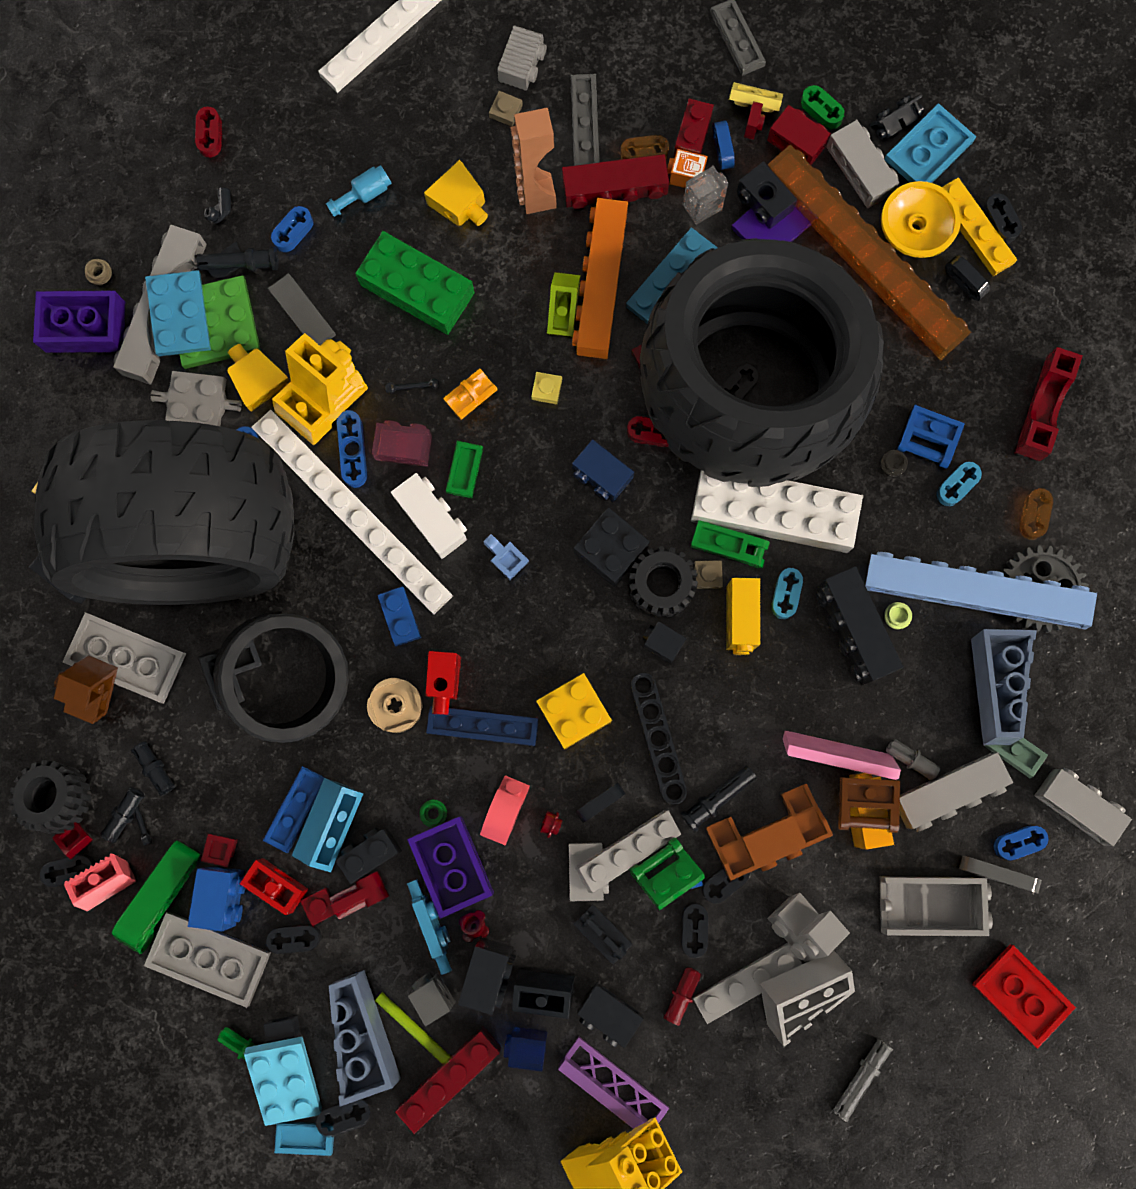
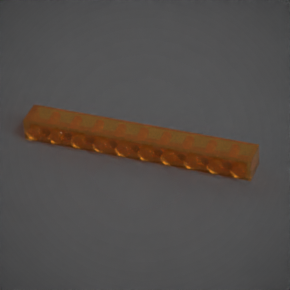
[767,145,971,360]

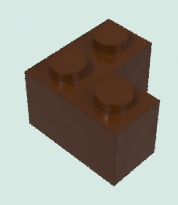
[54,655,118,724]

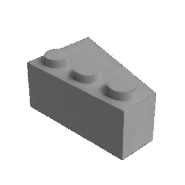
[760,950,855,1047]

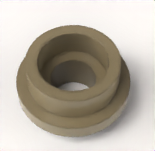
[85,259,112,285]

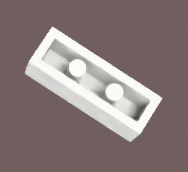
[391,473,467,559]

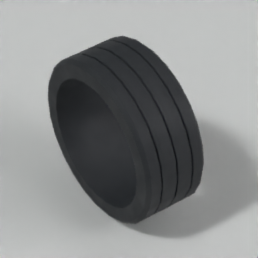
[213,612,349,743]

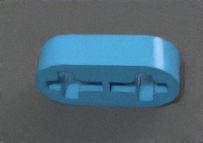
[936,462,982,506]
[771,568,803,619]

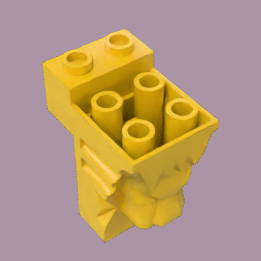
[272,333,368,445]
[560,1117,682,1189]

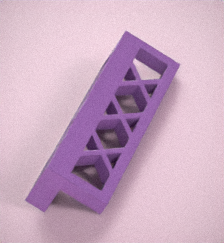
[558,1036,669,1129]

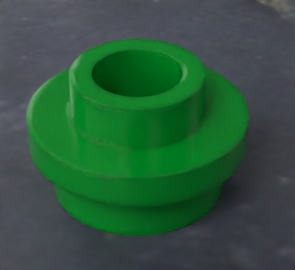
[420,800,447,827]

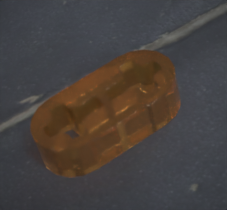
[621,135,669,160]
[1020,488,1053,540]

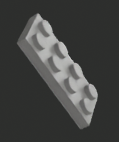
[63,612,186,703]
[144,912,271,1008]

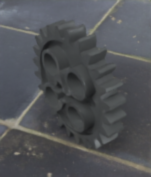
[1000,545,1089,633]

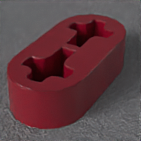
[195,106,222,158]
[627,416,668,447]

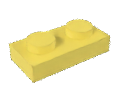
[729,82,783,113]

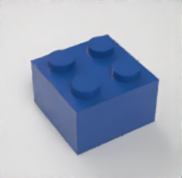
[188,866,246,931]

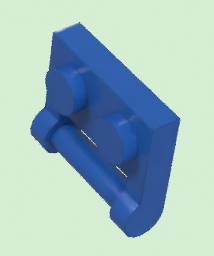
[896,405,965,469]

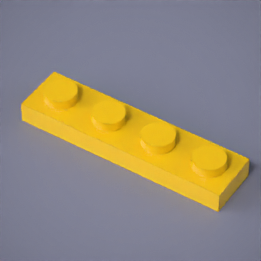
[942,178,1017,276]

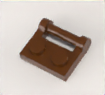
[838,778,900,833]

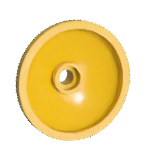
[881,181,961,258]

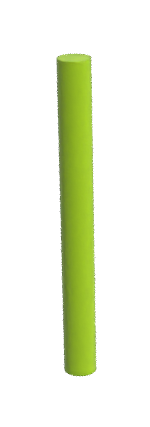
[375,992,450,1064]

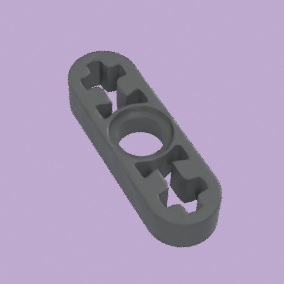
[959,856,1042,894]

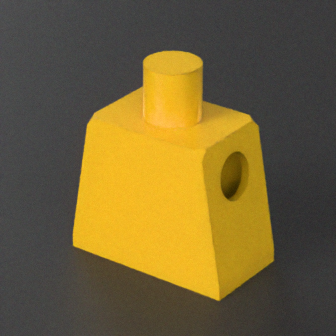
[424,160,488,226]
[227,344,290,412]

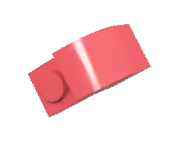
[480,776,530,845]

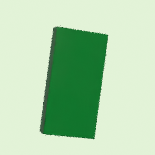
[446,441,483,498]

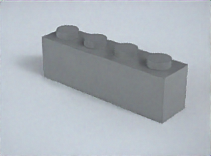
[899,752,1013,832]

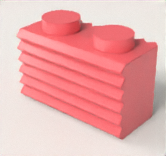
[64,854,136,911]

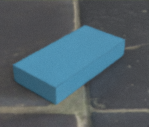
[274,1122,334,1156]

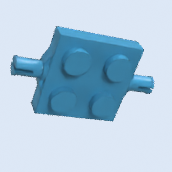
[407,879,452,975]

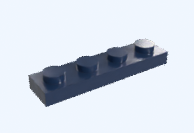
[426,706,539,746]

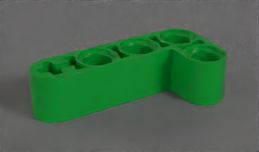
[112,840,202,954]

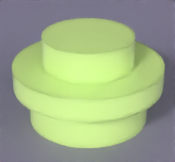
[884,602,912,629]

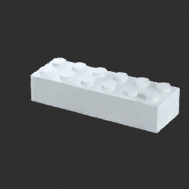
[691,470,863,553]

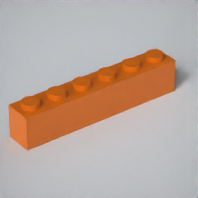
[572,198,628,359]

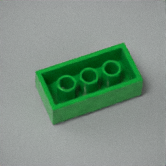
[355,231,475,335]

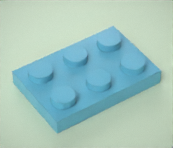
[244,1037,322,1126]

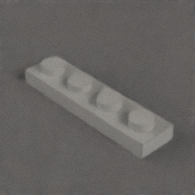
[575,810,681,893]
[693,943,802,1024]

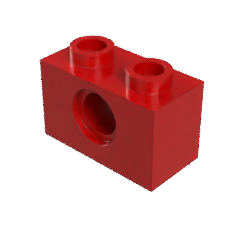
[240,858,308,915]

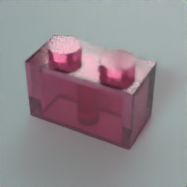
[372,421,432,467]

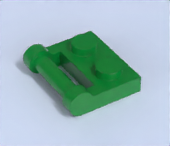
[629,837,705,910]

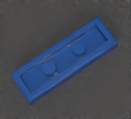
[263,766,325,853]

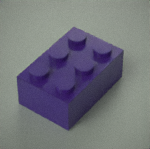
[33,291,126,353]
[407,816,494,918]

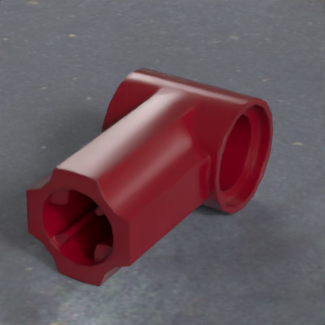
[329,871,389,919]

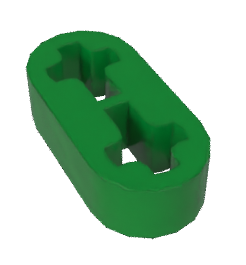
[801,85,845,129]

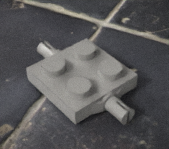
[151,371,242,426]

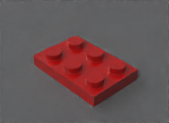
[972,944,1076,1049]

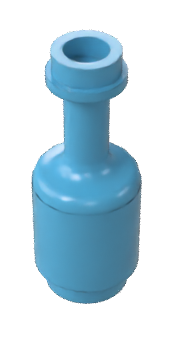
[326,165,392,217]

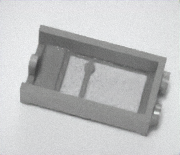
[879,876,993,936]

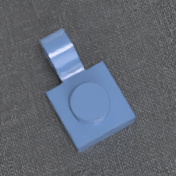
[483,534,529,580]

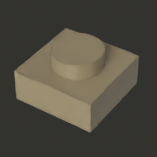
[489,91,523,126]
[694,561,723,589]

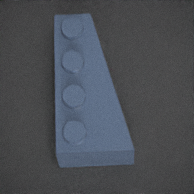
[971,629,1037,745]
[329,970,401,1106]

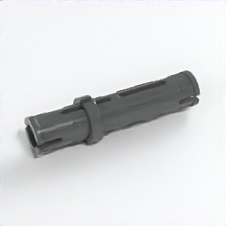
[832,1038,894,1122]

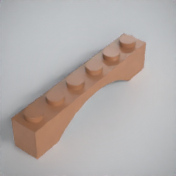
[510,108,556,214]

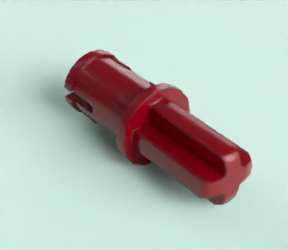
[663,967,701,1026]

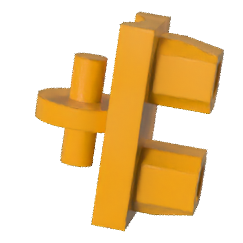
[443,369,497,420]

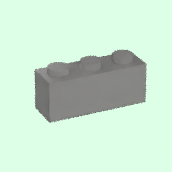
[826,120,899,209]
[1034,768,1132,847]

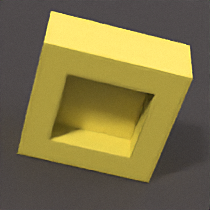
[531,372,562,404]

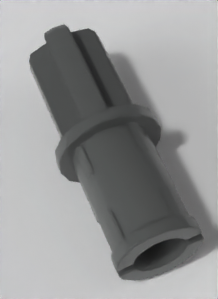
[886,739,940,781]

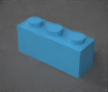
[292,778,363,872]

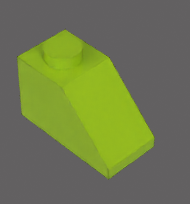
[547,272,580,337]

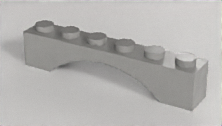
[113,225,207,385]

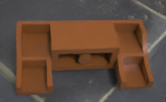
[705,784,833,880]

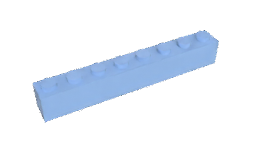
[865,552,1097,629]

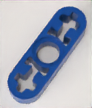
[337,410,367,488]

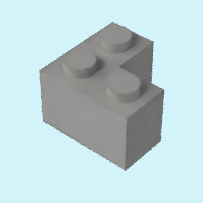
[767,893,850,962]

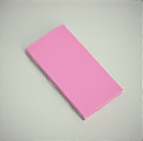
[783,731,901,780]

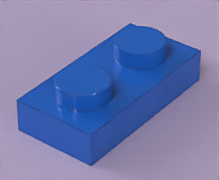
[378,587,421,647]

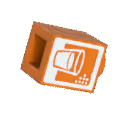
[667,149,708,191]

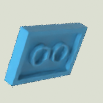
[884,103,976,183]
[145,271,211,356]

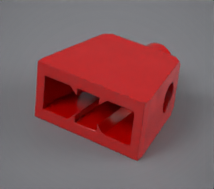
[426,651,461,715]

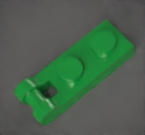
[691,520,770,568]

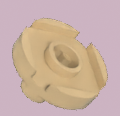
[367,678,423,733]

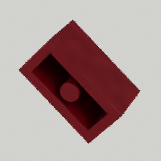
[674,99,714,158]
[767,105,831,169]

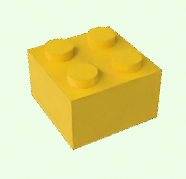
[537,673,612,750]

